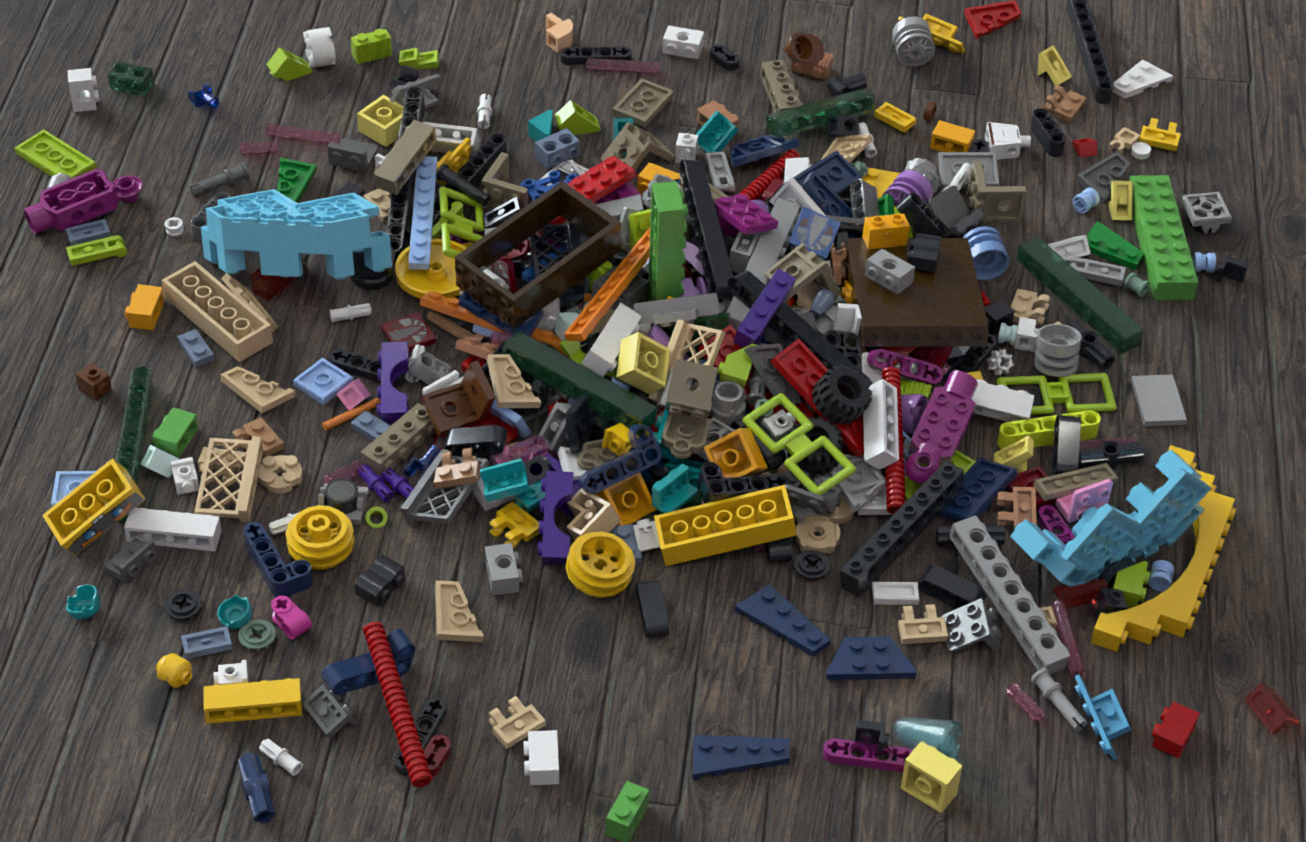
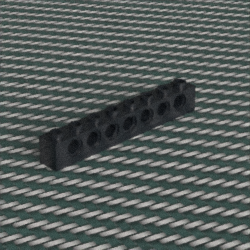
[840,461,964,597]

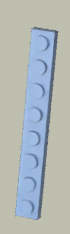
[409,156,437,269]

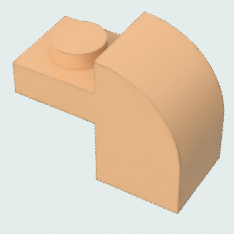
[546,13,573,53]

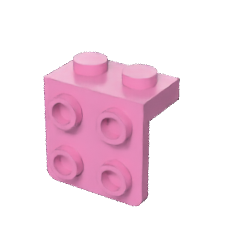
[1055,479,1113,523]

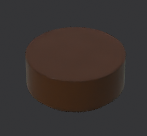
[923,101,937,121]

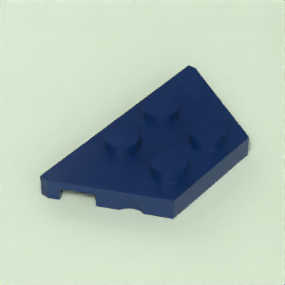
[731,135,799,167]
[826,636,917,680]

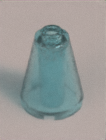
[893,717,963,759]

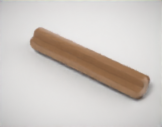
[427,310,475,339]

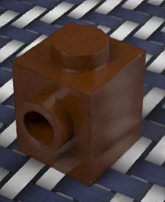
[76,363,112,401]

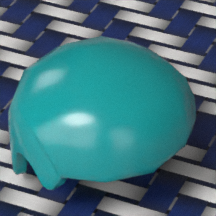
[66,584,101,620]
[217,595,253,630]

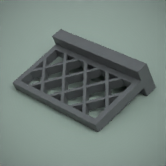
[400,449,490,526]

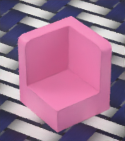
[336,378,371,410]

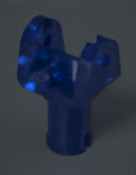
[188,84,220,109]
[404,445,441,481]

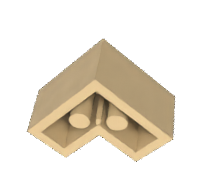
[567,488,620,540]

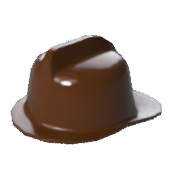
[783,32,824,63]

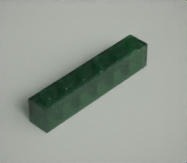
[766,89,876,138]

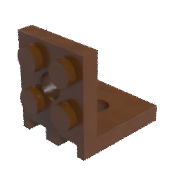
[421,361,496,436]

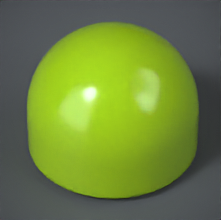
[365,507,388,529]

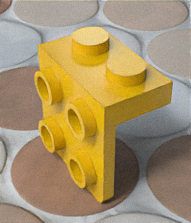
[436,137,472,186]

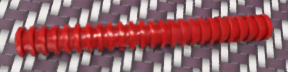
[739,149,801,200]
[881,367,906,515]
[363,622,432,787]

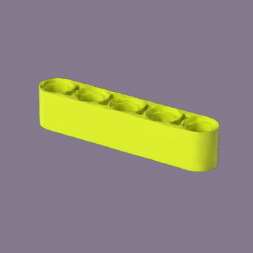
[997,411,1101,449]

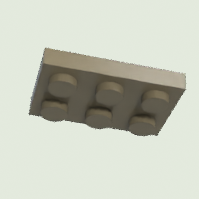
[612,78,674,127]

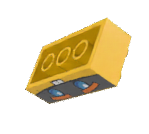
[42,458,145,556]

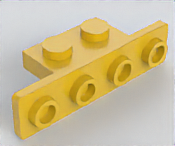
[898,13,965,54]

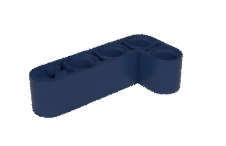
[578,424,662,493]
[243,522,313,597]
[321,629,416,695]

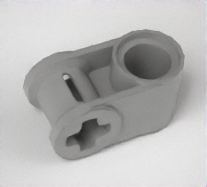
[409,352,452,385]

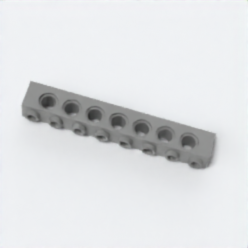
[949,515,1070,675]

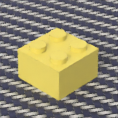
[357,95,404,147]
[616,332,670,394]
[901,741,962,813]

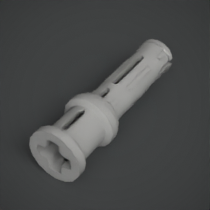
[1030,668,1087,732]

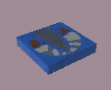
[788,207,841,260]

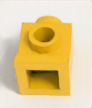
[602,423,639,456]

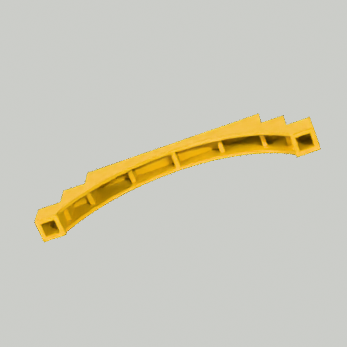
[1091,445,1236,652]

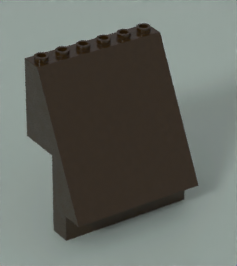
[843,238,988,347]

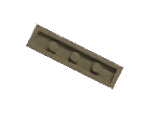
[1033,463,1118,501]

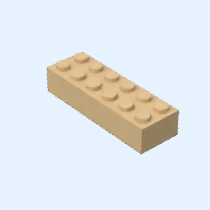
[162,261,273,362]

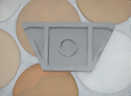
[826,454,885,512]

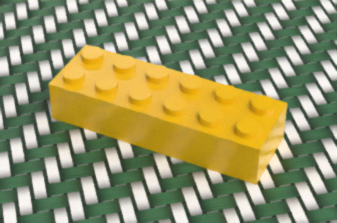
[654,485,797,566]

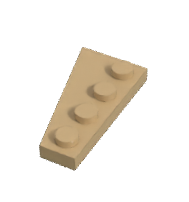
[821,134,872,163]

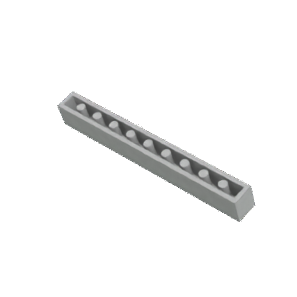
[726,198,800,331]

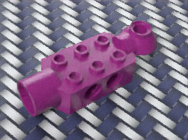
[23,169,143,235]
[904,371,978,484]

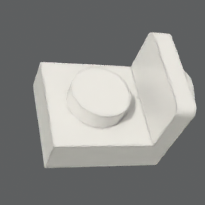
[633,519,661,553]

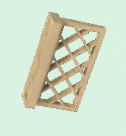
[648,320,725,404]
[194,436,264,523]

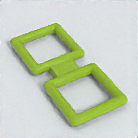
[439,186,484,259]
[997,373,1117,415]
[743,393,856,495]

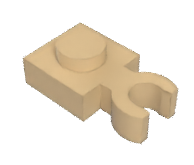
[1109,127,1140,154]

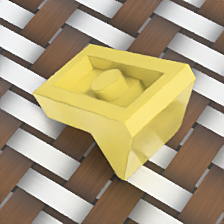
[1038,45,1072,86]
[1108,181,1132,220]
[994,436,1034,473]

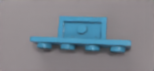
[1075,675,1132,760]

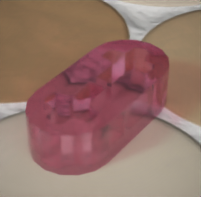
[509,436,548,463]

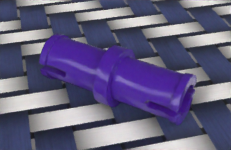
[357,464,394,503]
[382,468,414,499]

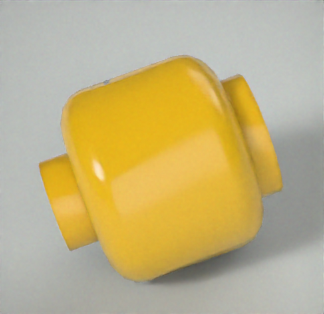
[156,653,192,688]

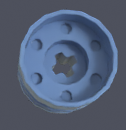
[963,226,1010,281]

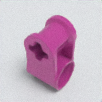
[271,596,312,640]

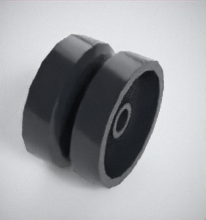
[350,247,395,290]

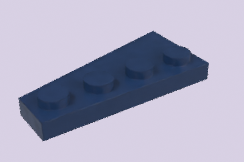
[802,171,863,238]
[459,292,544,344]
[735,584,830,657]
[693,735,790,780]

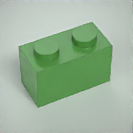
[152,408,198,458]
[606,781,649,842]

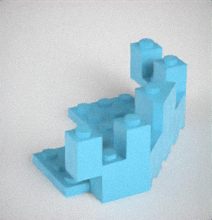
[201,189,392,280]
[1010,450,1211,591]

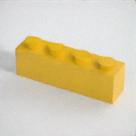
[204,678,302,724]

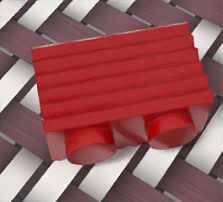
[1151,701,1200,758]

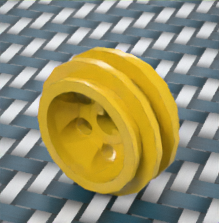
[286,505,355,570]
[565,531,635,598]

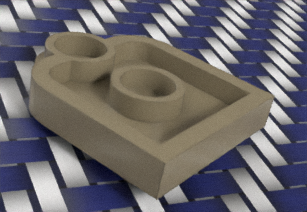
[662,413,712,459]
[577,439,634,475]

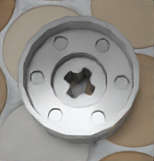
[892,17,935,67]
[1034,324,1082,377]

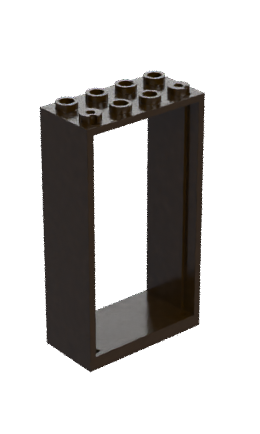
[455,181,621,330]

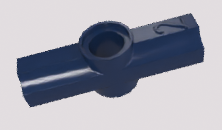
[238,752,275,824]

